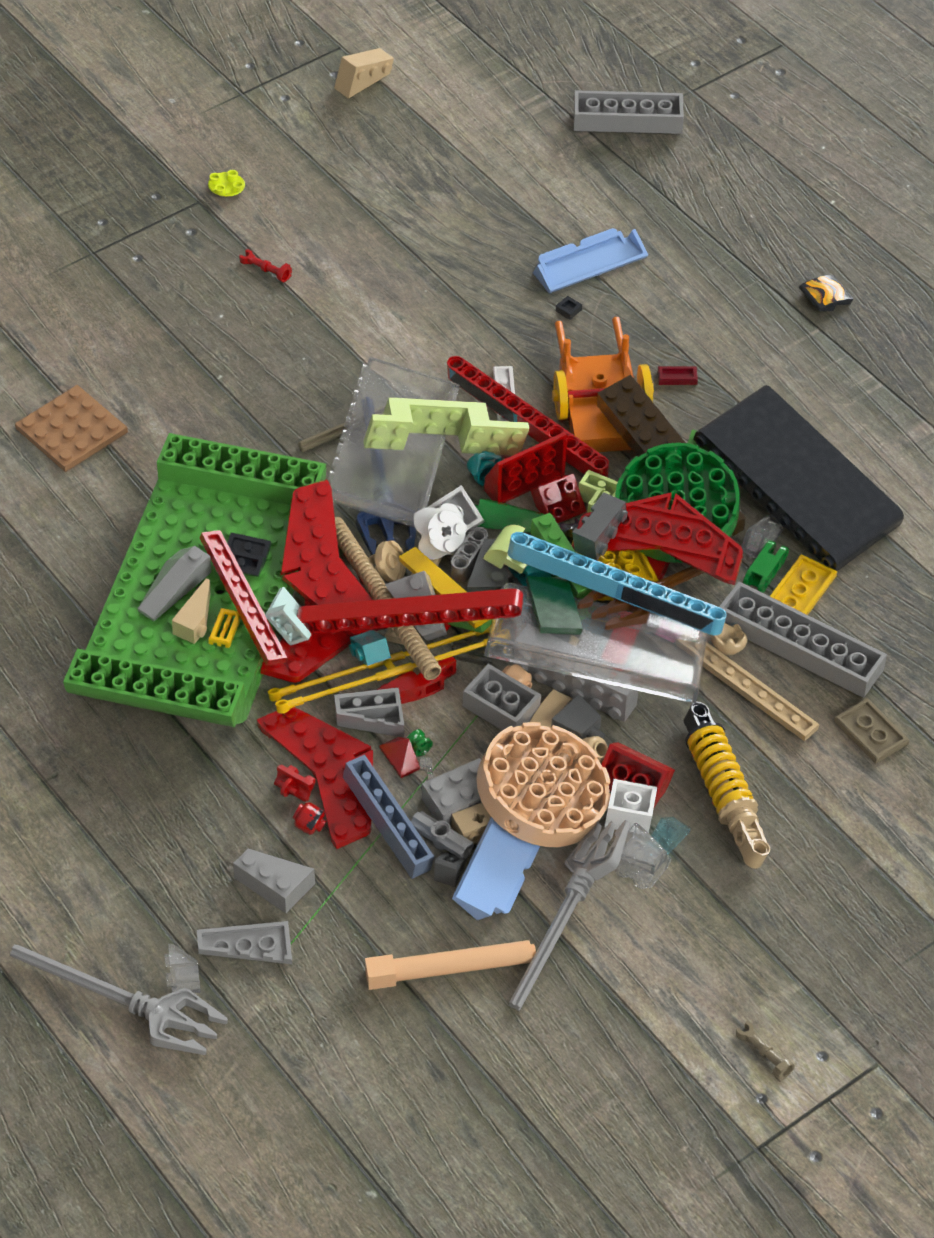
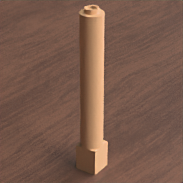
[365,940,536,990]

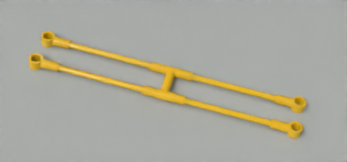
[268,620,511,713]

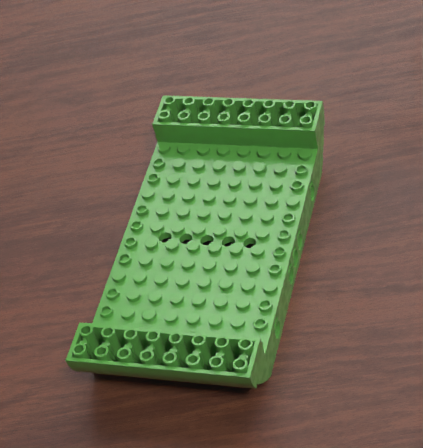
[63,433,326,728]

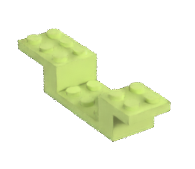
[363,397,529,456]

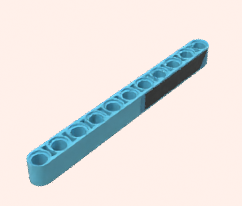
[507,532,727,636]

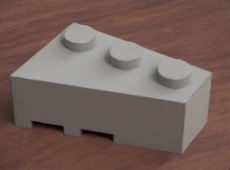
[385,571,447,641]
[334,688,404,738]
[233,849,315,913]

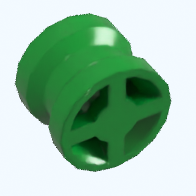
[407,729,433,757]

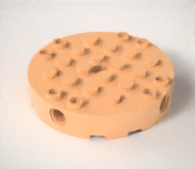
[476,722,611,847]

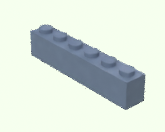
[343,755,434,879]

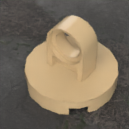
[369,541,406,582]

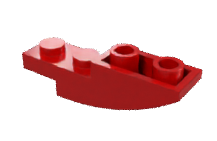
[377,656,456,704]

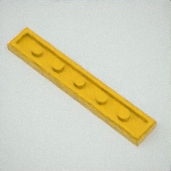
[399,547,491,629]

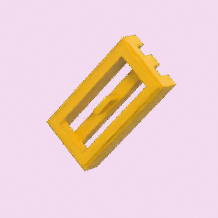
[209,608,241,648]

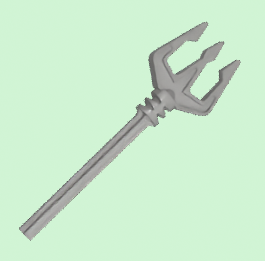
[509,820,630,1011]
[10,944,228,1055]

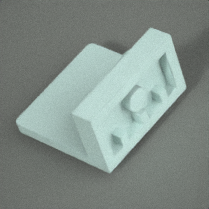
[265,587,311,645]

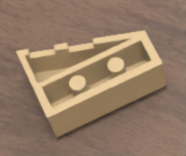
[334,48,394,99]

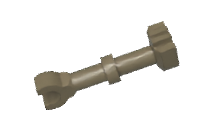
[736,1021,795,1081]

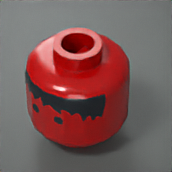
[292,802,327,835]

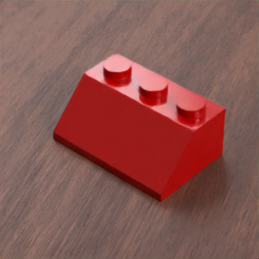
[601,742,675,809]

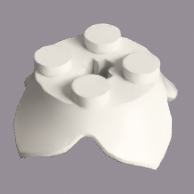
[413,503,467,560]

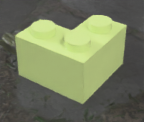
[579,470,618,513]

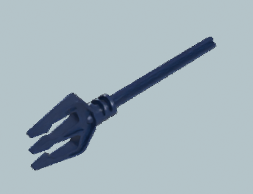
[356,398,416,555]

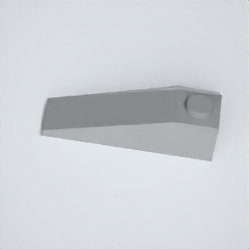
[138,546,211,621]

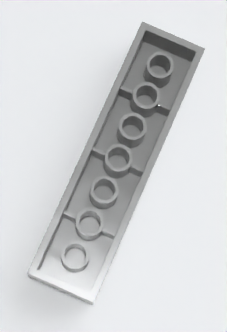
[719,582,887,698]

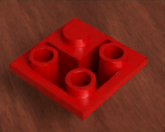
[530,474,587,523]

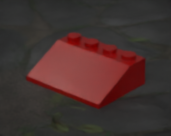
[484,432,567,503]

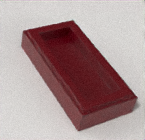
[657,366,698,385]

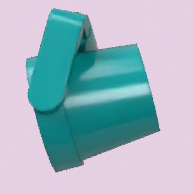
[467,451,502,486]

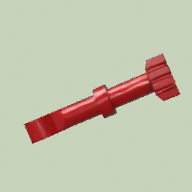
[239,249,292,282]

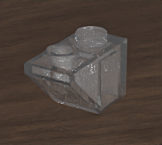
[165,944,201,993]

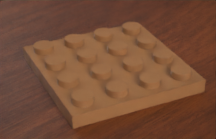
[15,385,128,472]

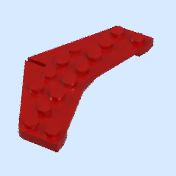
[280,479,387,636]
[572,492,743,585]
[260,558,352,683]
[256,707,373,850]

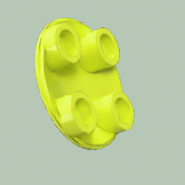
[208,170,245,196]

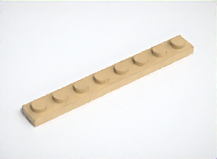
[675,630,819,742]

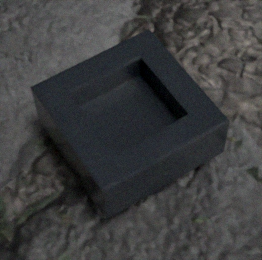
[555,296,582,320]

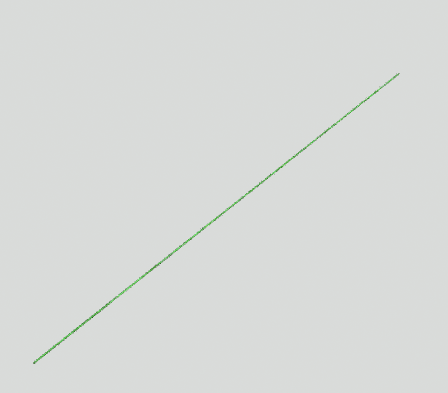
[290,715,478,944]

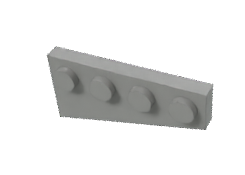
[197,921,292,964]

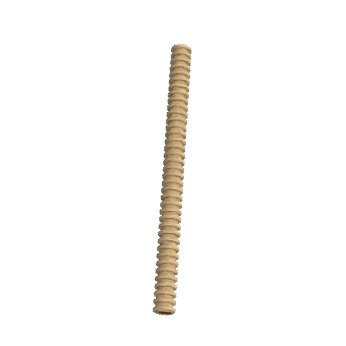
[335,517,441,680]

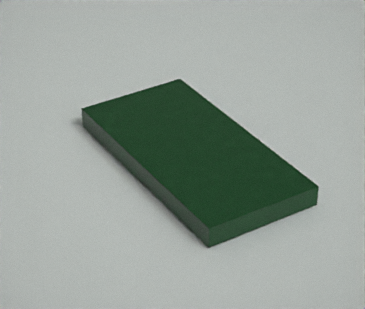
[526,576,583,635]

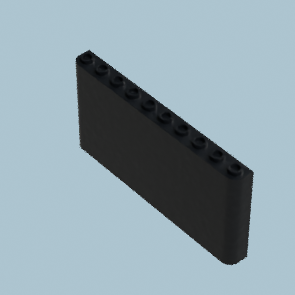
[693,385,904,571]

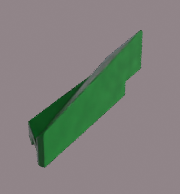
[474,498,556,532]

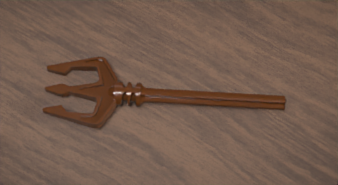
[577,566,704,630]

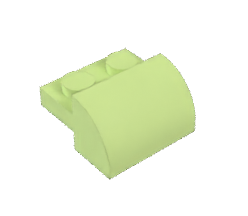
[483,525,527,574]

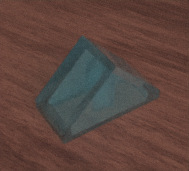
[646,817,691,859]

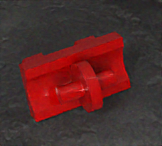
[274,765,316,802]

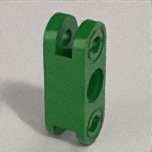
[743,540,789,593]

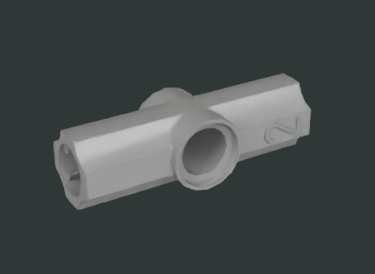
[411,811,474,859]

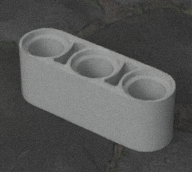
[451,527,488,582]

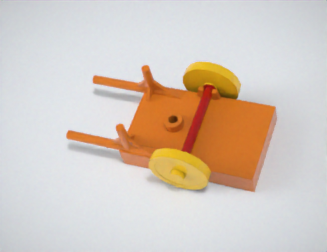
[552,317,654,452]

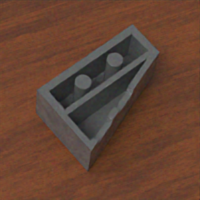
[572,492,628,561]
[467,539,509,592]

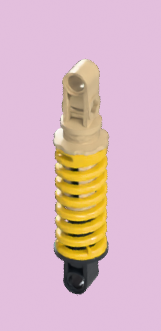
[683,702,770,869]

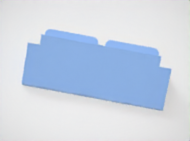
[533,228,648,293]
[452,817,540,920]

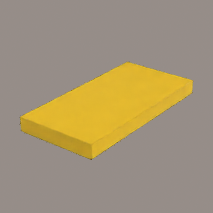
[770,554,837,615]

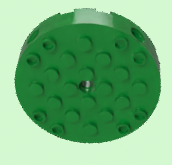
[615,443,740,563]

